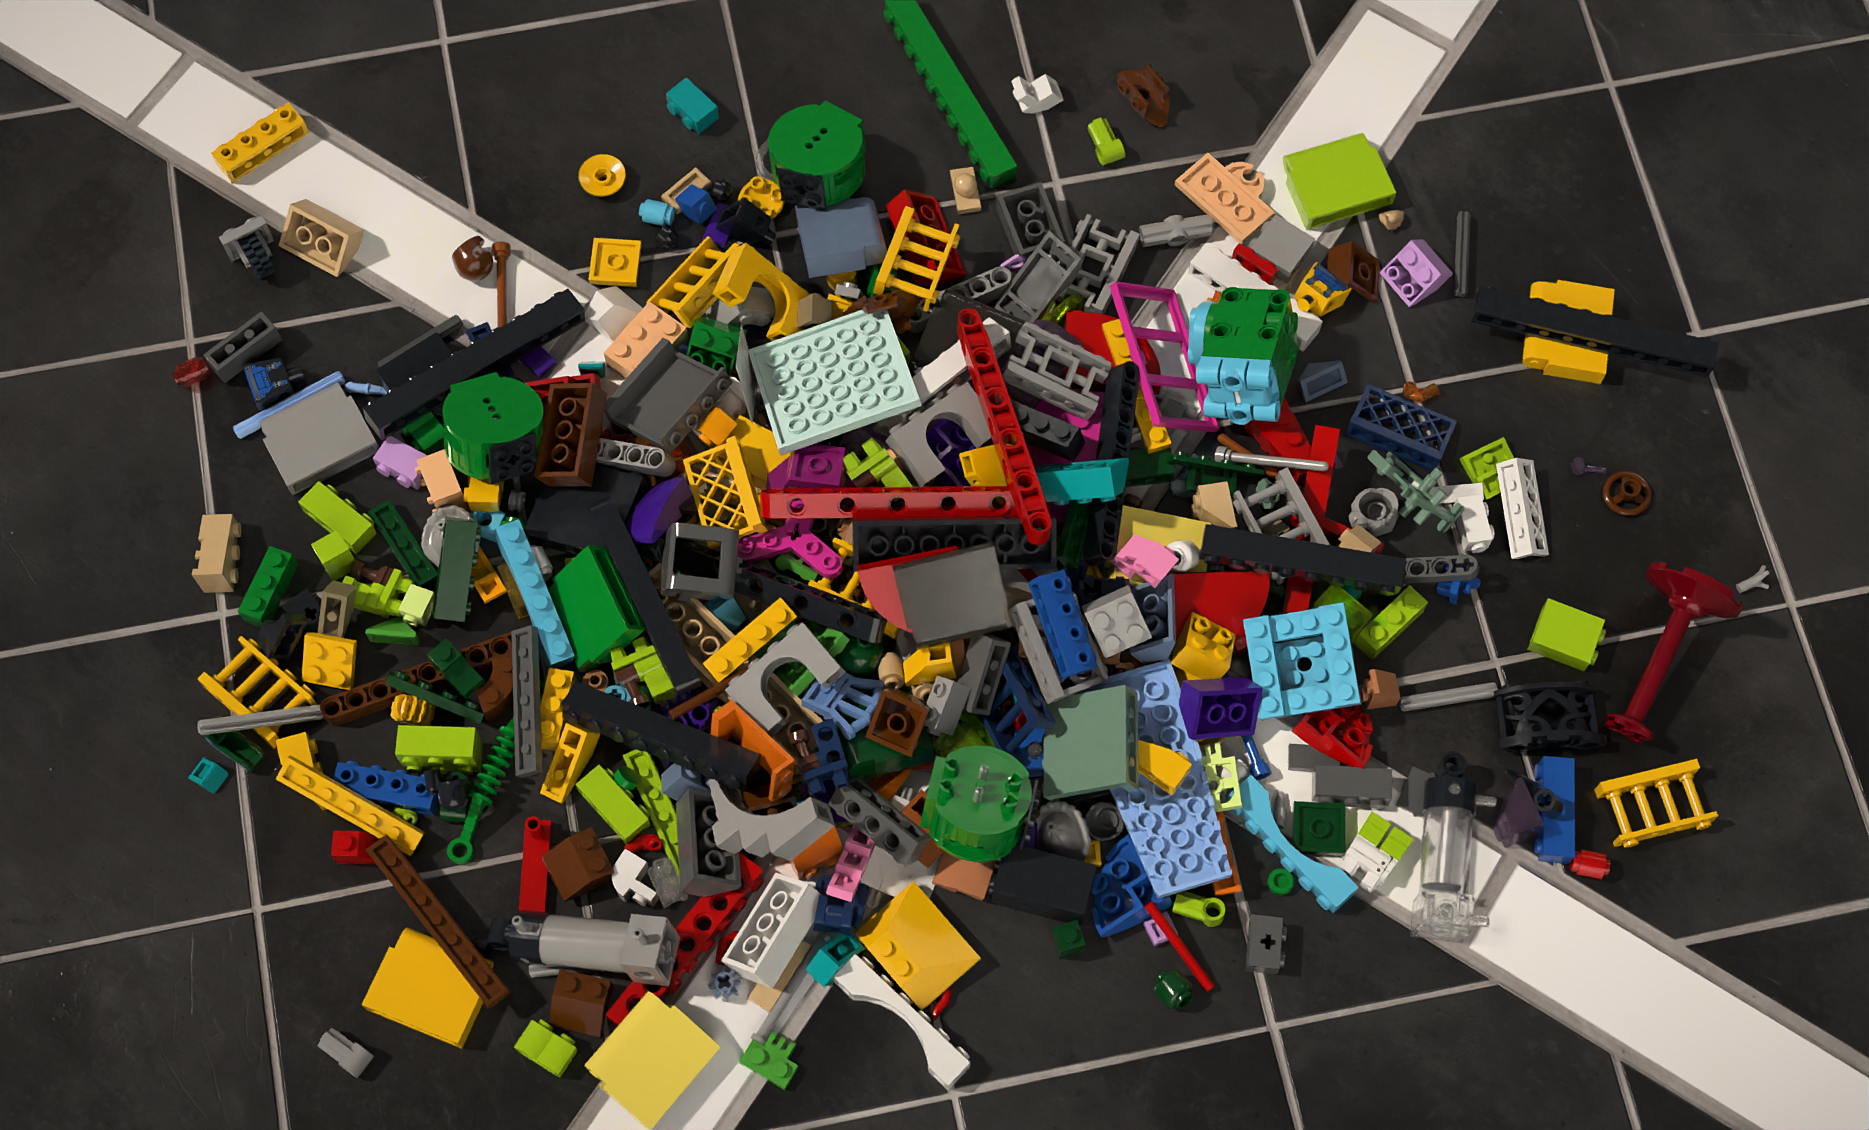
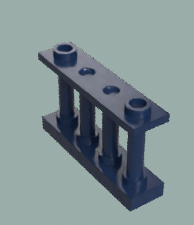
[979,646,1056,763]

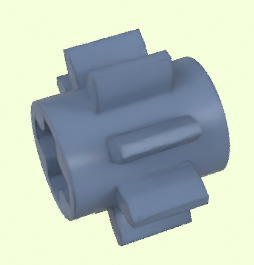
[708,967,741,1002]

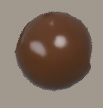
[451,236,493,282]

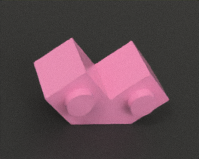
[1111,535,1179,588]

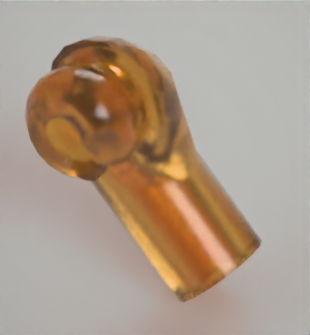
[1403,381,1439,402]

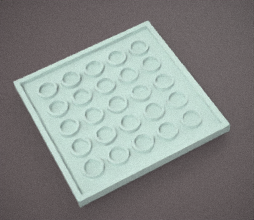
[748,310,922,455]

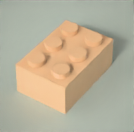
[604,302,689,379]

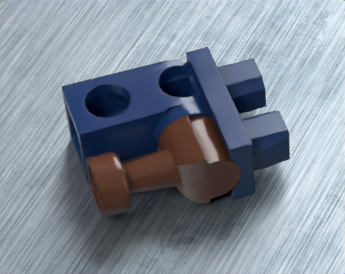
[788,718,849,797]

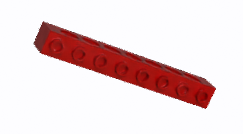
[605,852,764,1027]

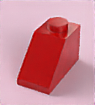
[331,831,379,864]

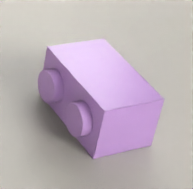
[373,436,427,490]

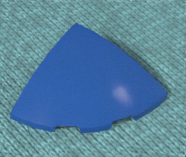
[1091,835,1174,938]

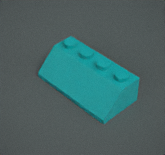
[1024,458,1129,505]

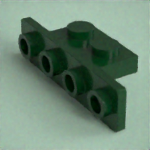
[1166,452,1265,499]

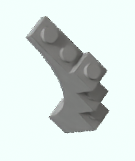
[708,779,835,861]

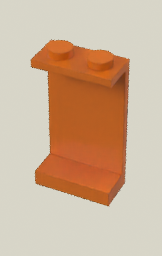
[710,700,795,802]

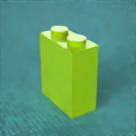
[1527,598,1606,671]

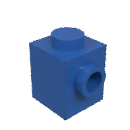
[675,184,717,224]

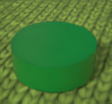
[614,766,640,790]
[1267,868,1294,896]

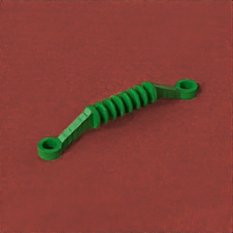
[447,680,545,865]

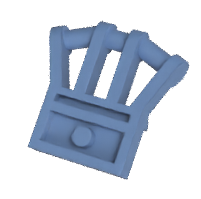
[802,673,886,740]

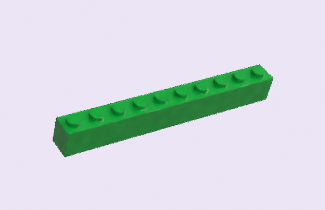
[883,0,1017,189]

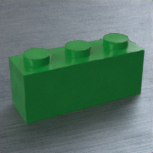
[238,546,299,628]

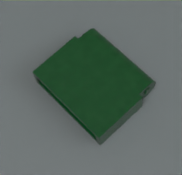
[828,674,934,777]

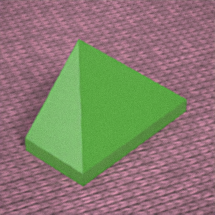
[365,616,420,646]

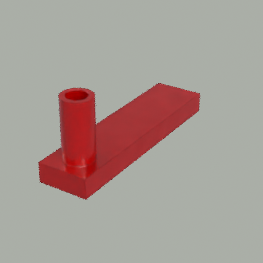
[519,816,552,912]

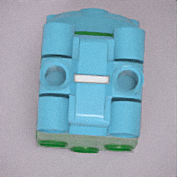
[1188,287,1299,425]

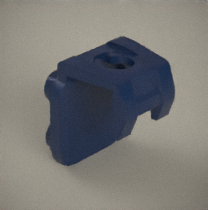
[813,876,867,937]

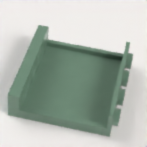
[1042,684,1138,802]

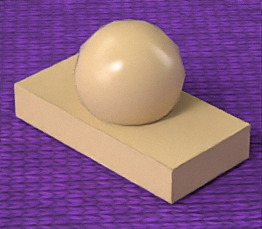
[950,167,981,214]

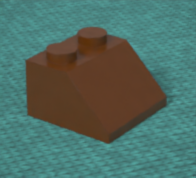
[542,827,614,902]
[549,969,614,1038]

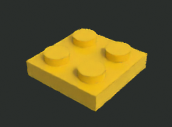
[588,238,642,287]
[302,632,357,690]

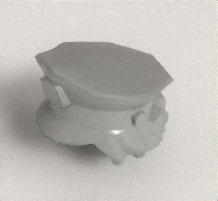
[1349,488,1399,537]

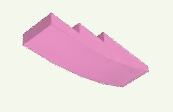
[826,822,879,902]

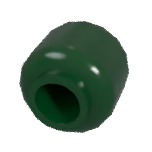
[1154,970,1193,1009]

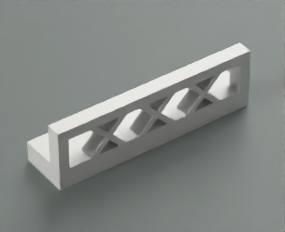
[1496,458,1549,559]

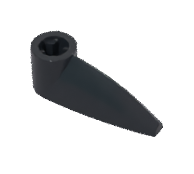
[1505,769,1564,818]

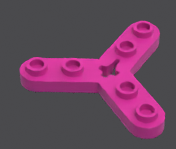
[737,487,843,579]

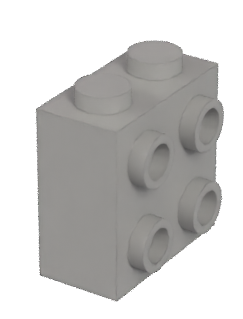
[1248,215,1316,284]

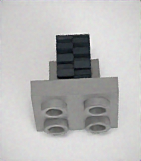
[219,215,275,280]

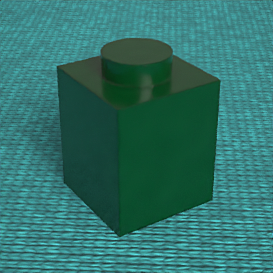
[1051,920,1085,959]

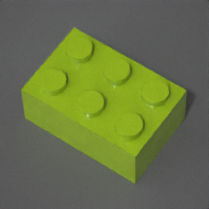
[395,725,483,775]

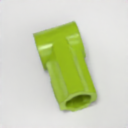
[1088,118,1125,165]
[1172,891,1225,927]

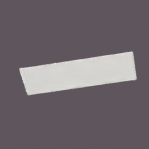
[1429,483,1484,504]

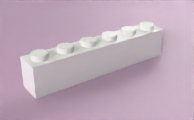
[1188,243,1323,352]
[887,317,1012,426]

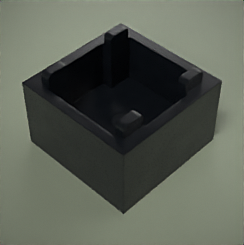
[1078,575,1131,628]

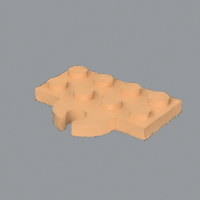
[1175,153,1275,244]

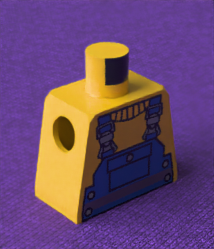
[1294,262,1352,316]

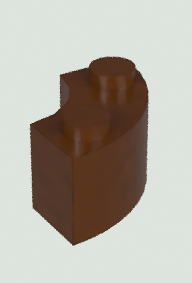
[476,652,513,722]

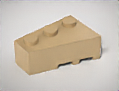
[192,514,241,593]

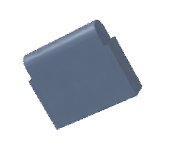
[795,197,887,278]

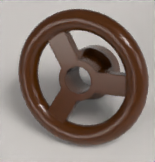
[1603,471,1652,516]

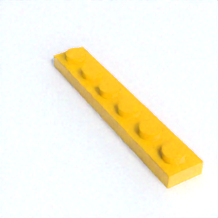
[1102,319,1172,454]
[276,755,425,856]

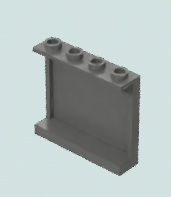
[604,338,732,454]

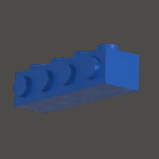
[1028,570,1097,680]
[333,761,439,816]

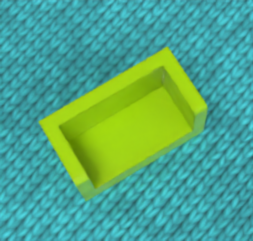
[311,530,355,581]

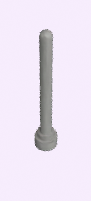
[1215,446,1329,471]

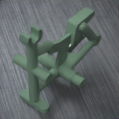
[1368,450,1464,533]

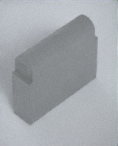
[259,383,379,496]

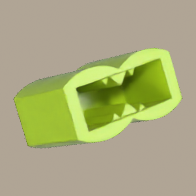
[514,1020,578,1078]

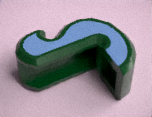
[202,716,265,772]

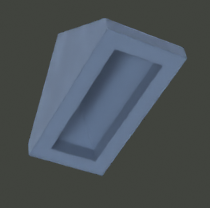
[1298,360,1348,402]

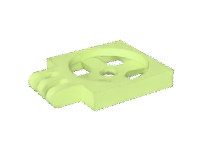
[1199,743,1243,812]

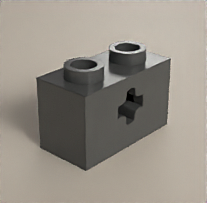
[1245,914,1287,975]

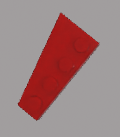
[1243,397,1311,485]

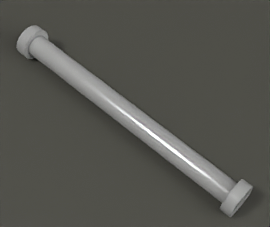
[750,932,832,1045]

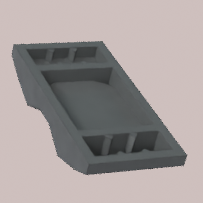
[993,231,1084,330]

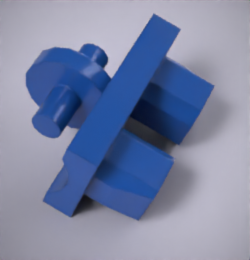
[1437,554,1481,604]

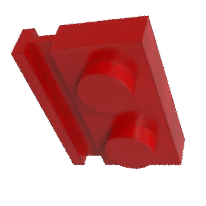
[1232,243,1278,285]

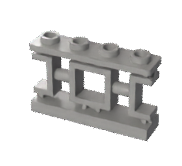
[1057,214,1140,314]
[1001,322,1112,421]

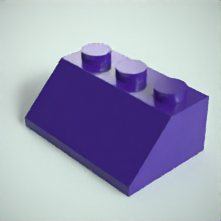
[1179,677,1263,740]

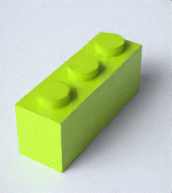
[298,481,377,555]
[1354,586,1428,660]
[576,765,651,845]

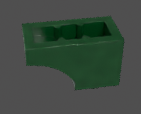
[427,638,485,699]

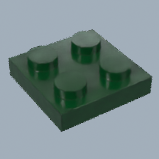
[1293,801,1345,856]

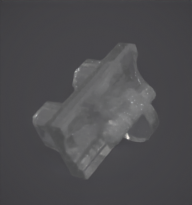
[647,857,688,908]

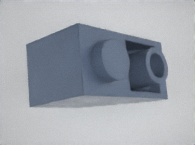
[661,763,711,801]

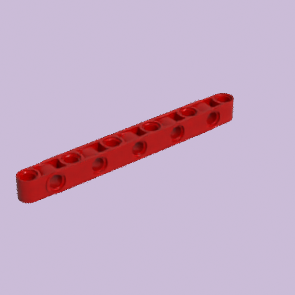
[957,308,1052,545]
[760,486,1028,519]

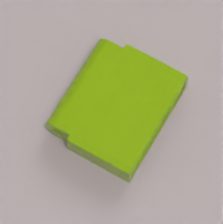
[1283,132,1396,230]

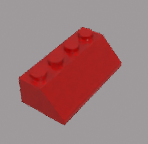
[886,190,966,287]

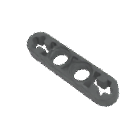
[1403,555,1480,584]

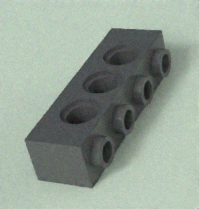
[828,776,931,867]

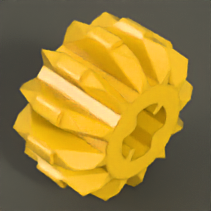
[390,694,436,726]

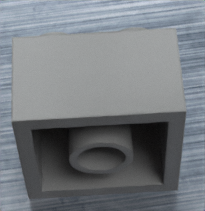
[1082,585,1152,658]

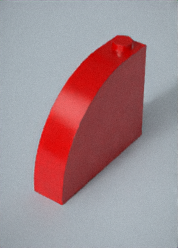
[1064,310,1161,395]
[857,546,974,636]
[1166,570,1270,654]

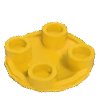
[738,176,785,219]

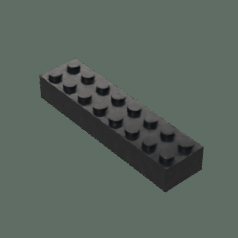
[852,515,1056,572]

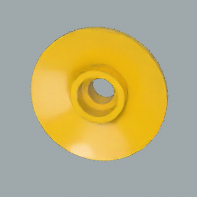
[579,154,626,197]

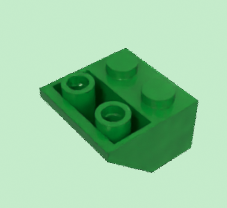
[686,316,748,377]

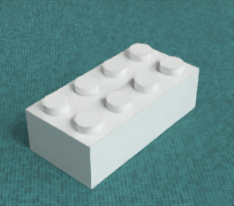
[721,873,821,989]

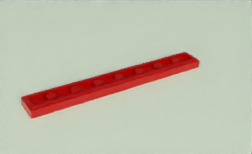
[1282,425,1340,612]

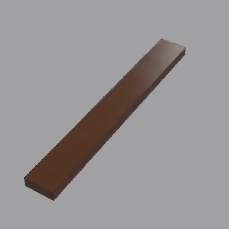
[366,834,510,1010]

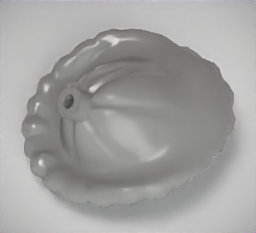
[421,505,480,568]
[1035,800,1091,861]

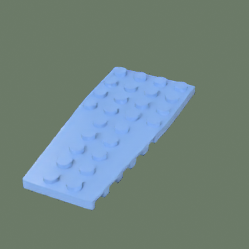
[1076,659,1232,898]

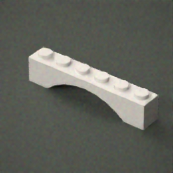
[833,954,970,1090]

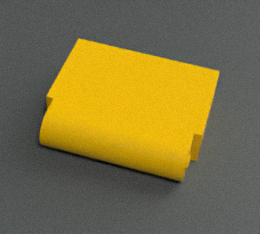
[1522,280,1615,384]
[362,927,494,1049]

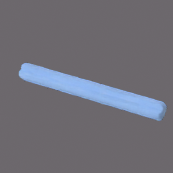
[233,371,345,439]

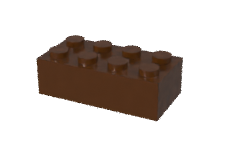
[534,383,607,486]

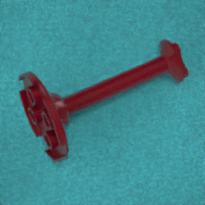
[1605,562,1744,743]

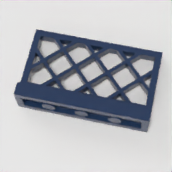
[1345,384,1457,471]

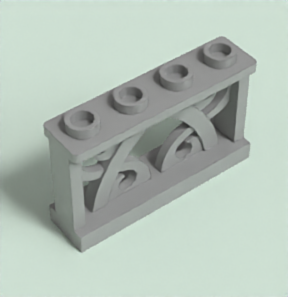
[1008,590,1108,705]

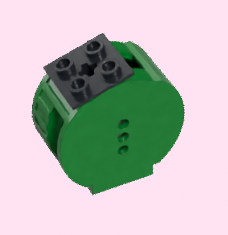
[768,100,866,211]

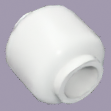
[1167,540,1200,573]

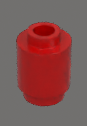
[1570,849,1610,879]

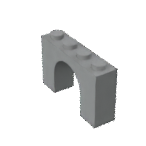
[885,382,992,487]
[725,622,846,737]

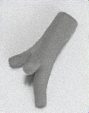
[1736,565,1770,593]

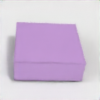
[1143,911,1178,947]

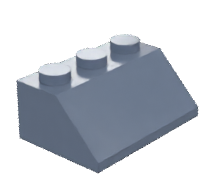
[1130,574,1176,666]

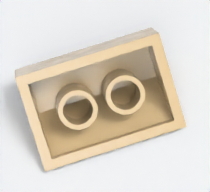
[279,199,364,277]

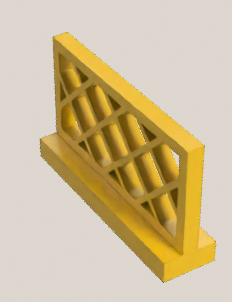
[683,436,768,549]

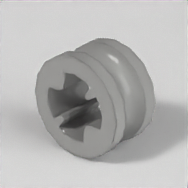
[508,490,526,513]

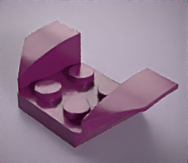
[766,444,856,506]

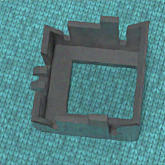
[659,523,743,602]

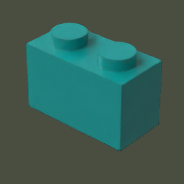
[666,77,719,135]

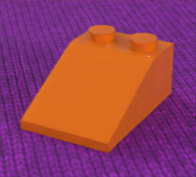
[788,826,844,880]

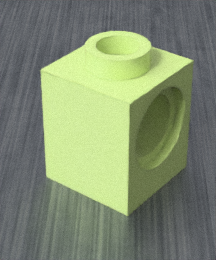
[398,584,435,626]

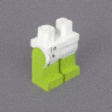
[1341,811,1414,893]

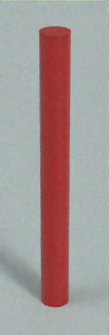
[1144,901,1215,992]

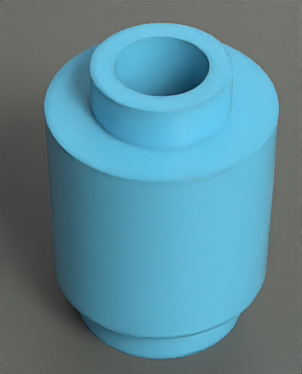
[639,199,675,226]

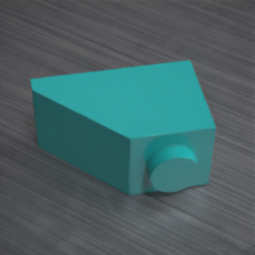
[805,934,866,987]

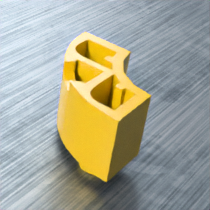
[464,476,504,512]

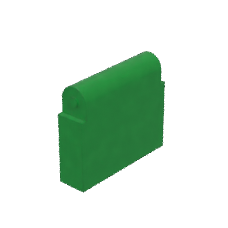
[548,545,645,672]

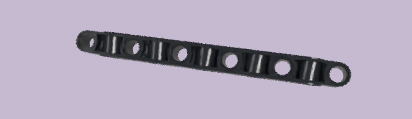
[636,532,887,643]

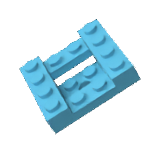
[1243,602,1362,721]

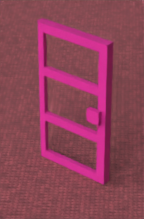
[1109,281,1220,432]

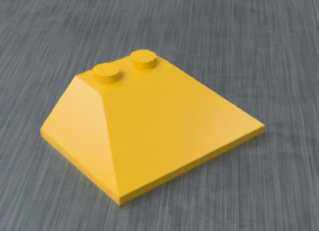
[856,881,981,1011]

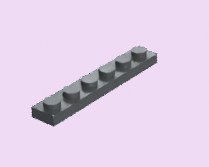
[511,625,543,778]

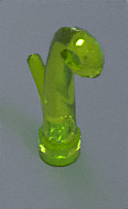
[1032,294,1085,352]

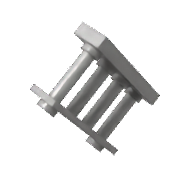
[1232,467,1330,585]

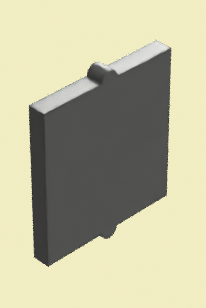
[1396,766,1437,823]

